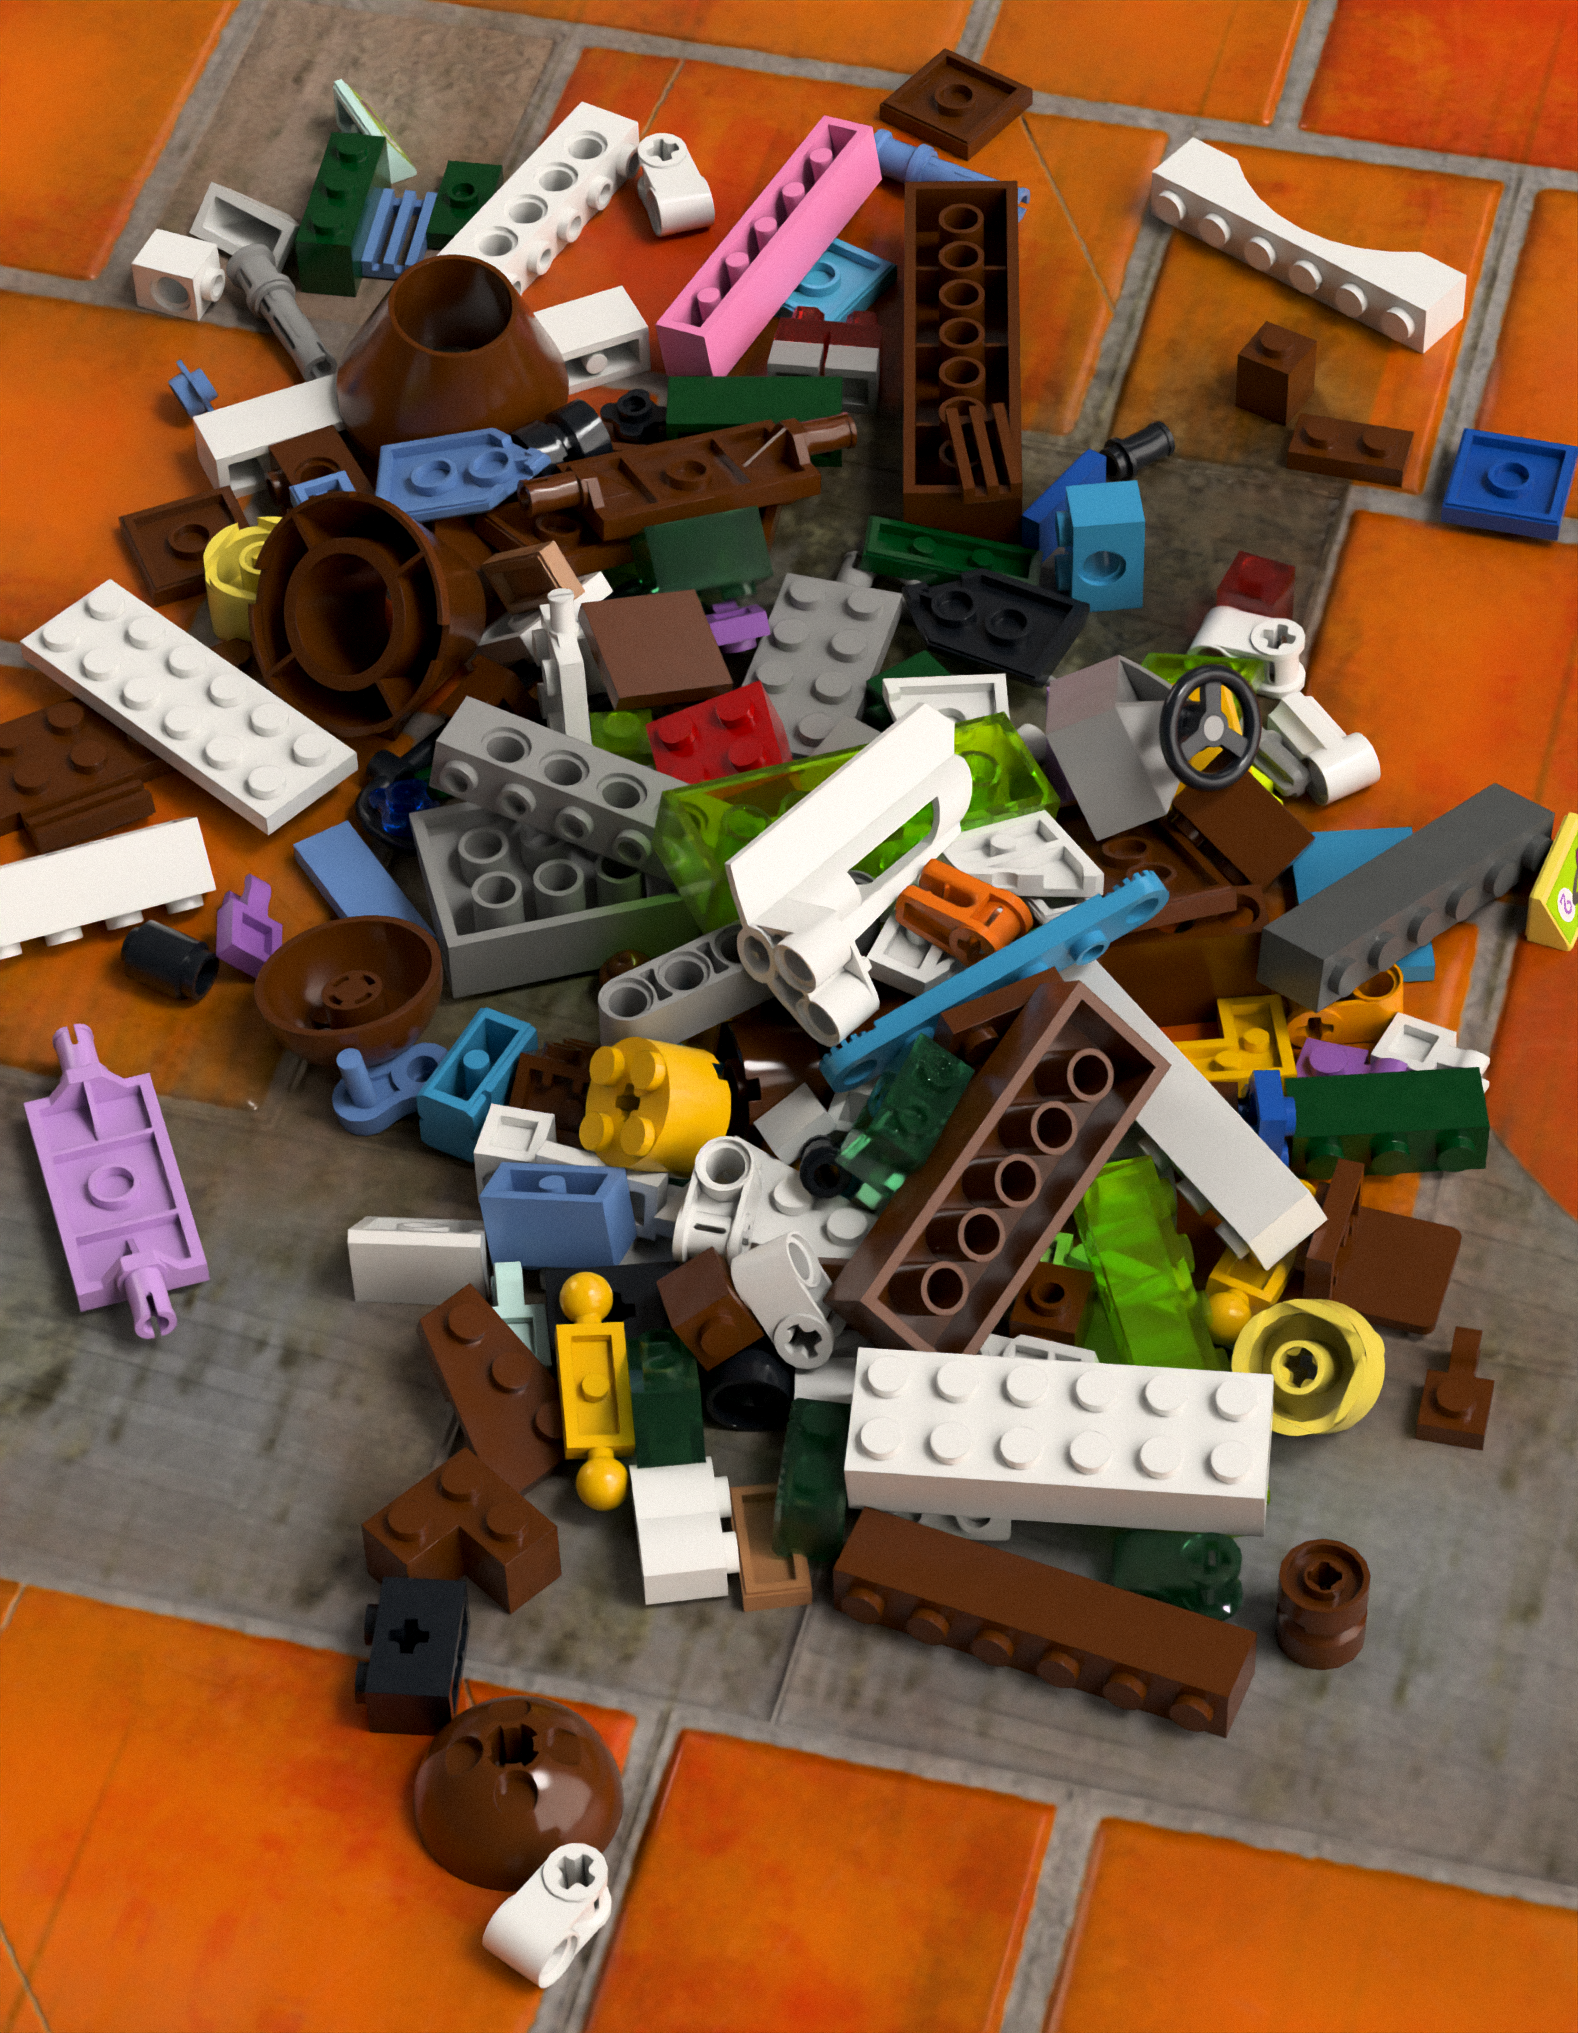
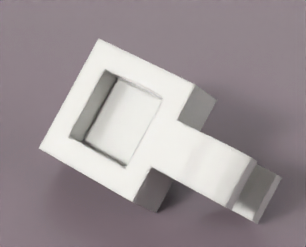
[1370,1012,1490,1094]

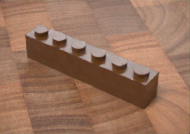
[833,1506,1257,1738]

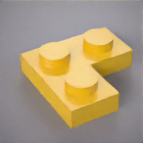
[1172,994,1297,1098]

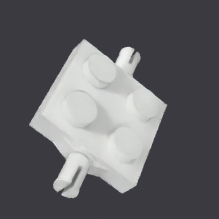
[531,588,592,745]

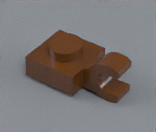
[1415,1326,1495,1451]

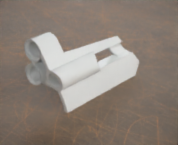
[724,702,972,1047]

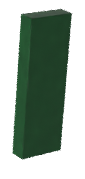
[859,515,1043,587]

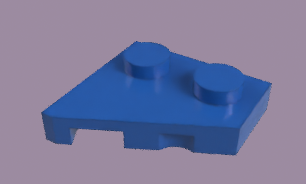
[1238,1070,1296,1167]

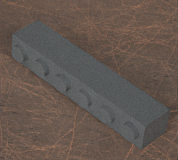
[1256,783,1555,1013]

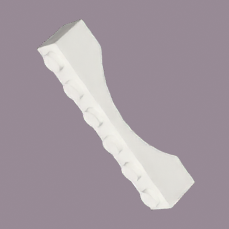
[1151,137,1467,354]

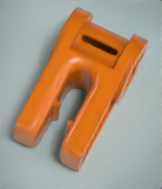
[895,858,1033,968]

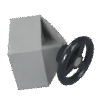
[1045,655,1262,841]

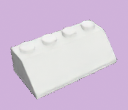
[0,817,216,960]

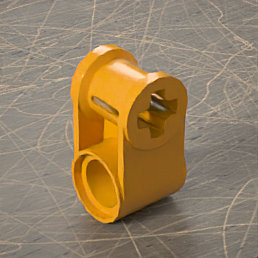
[1280,963,1403,1048]

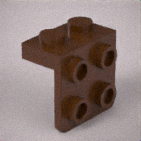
[1295,1158,1462,1335]

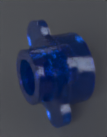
[369,778,440,837]

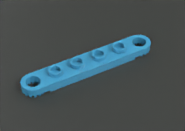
[819,870,1170,1093]

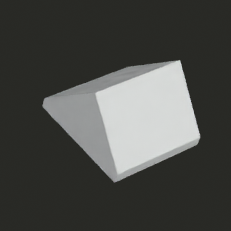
[347,1216,492,1305]

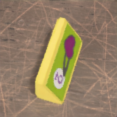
[1525,812,1578,951]

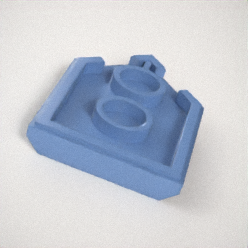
[375,428,552,523]

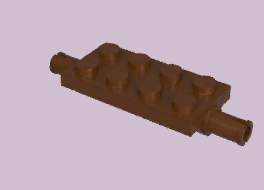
[517,412,857,541]

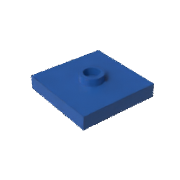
[1441,428,1578,541]

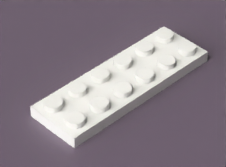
[20,579,358,836]

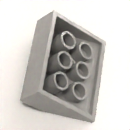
[409,765,699,999]

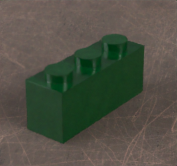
[295,132,391,297]
[666,376,843,467]
[1284,1067,1490,1180]

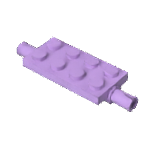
[24,1024,210,1339]

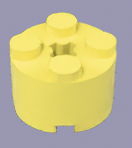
[203,516,283,641]
[1231,1299,1385,1436]

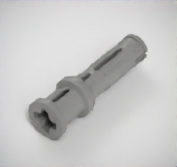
[226,244,337,382]

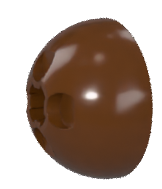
[254,915,443,1070]
[413,1696,624,1892]

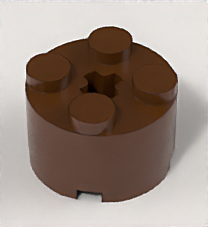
[713,1012,835,1147]

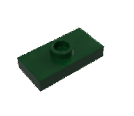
[426,160,504,249]

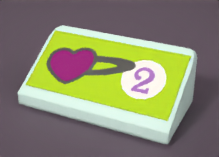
[333,79,417,184]

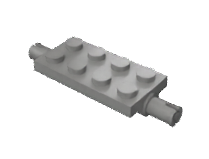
[742,551,903,771]

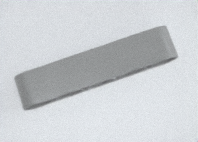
[598,870,880,1047]

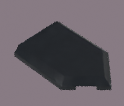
[902,568,1090,689]

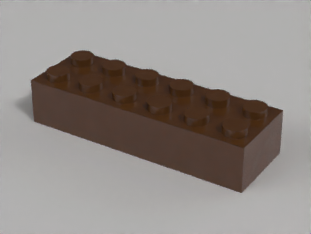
[822,980,1172,1355]

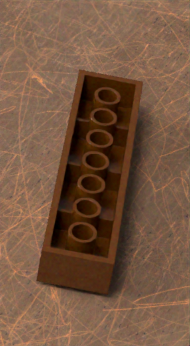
[903,181,1022,544]

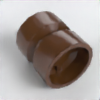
[1275,1539,1371,1670]

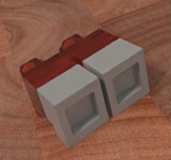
[767,306,883,415]

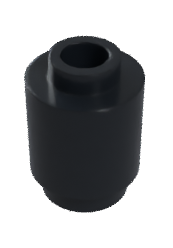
[121,920,219,1001]

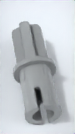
[1234,704,1312,798]

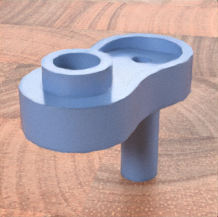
[332,1043,448,1136]

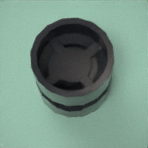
[508,399,613,479]
[706,1324,797,1432]

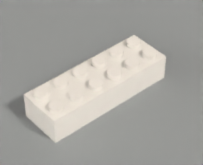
[844,1347,1274,1537]

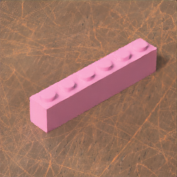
[655,115,882,377]

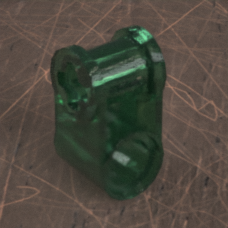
[1110,1530,1243,1621]

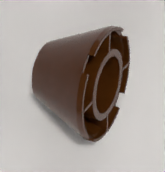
[336,254,569,464]
[248,491,486,737]

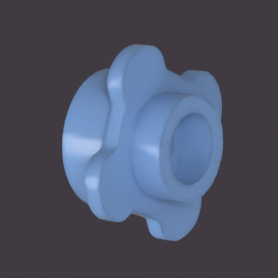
[167,359,218,420]

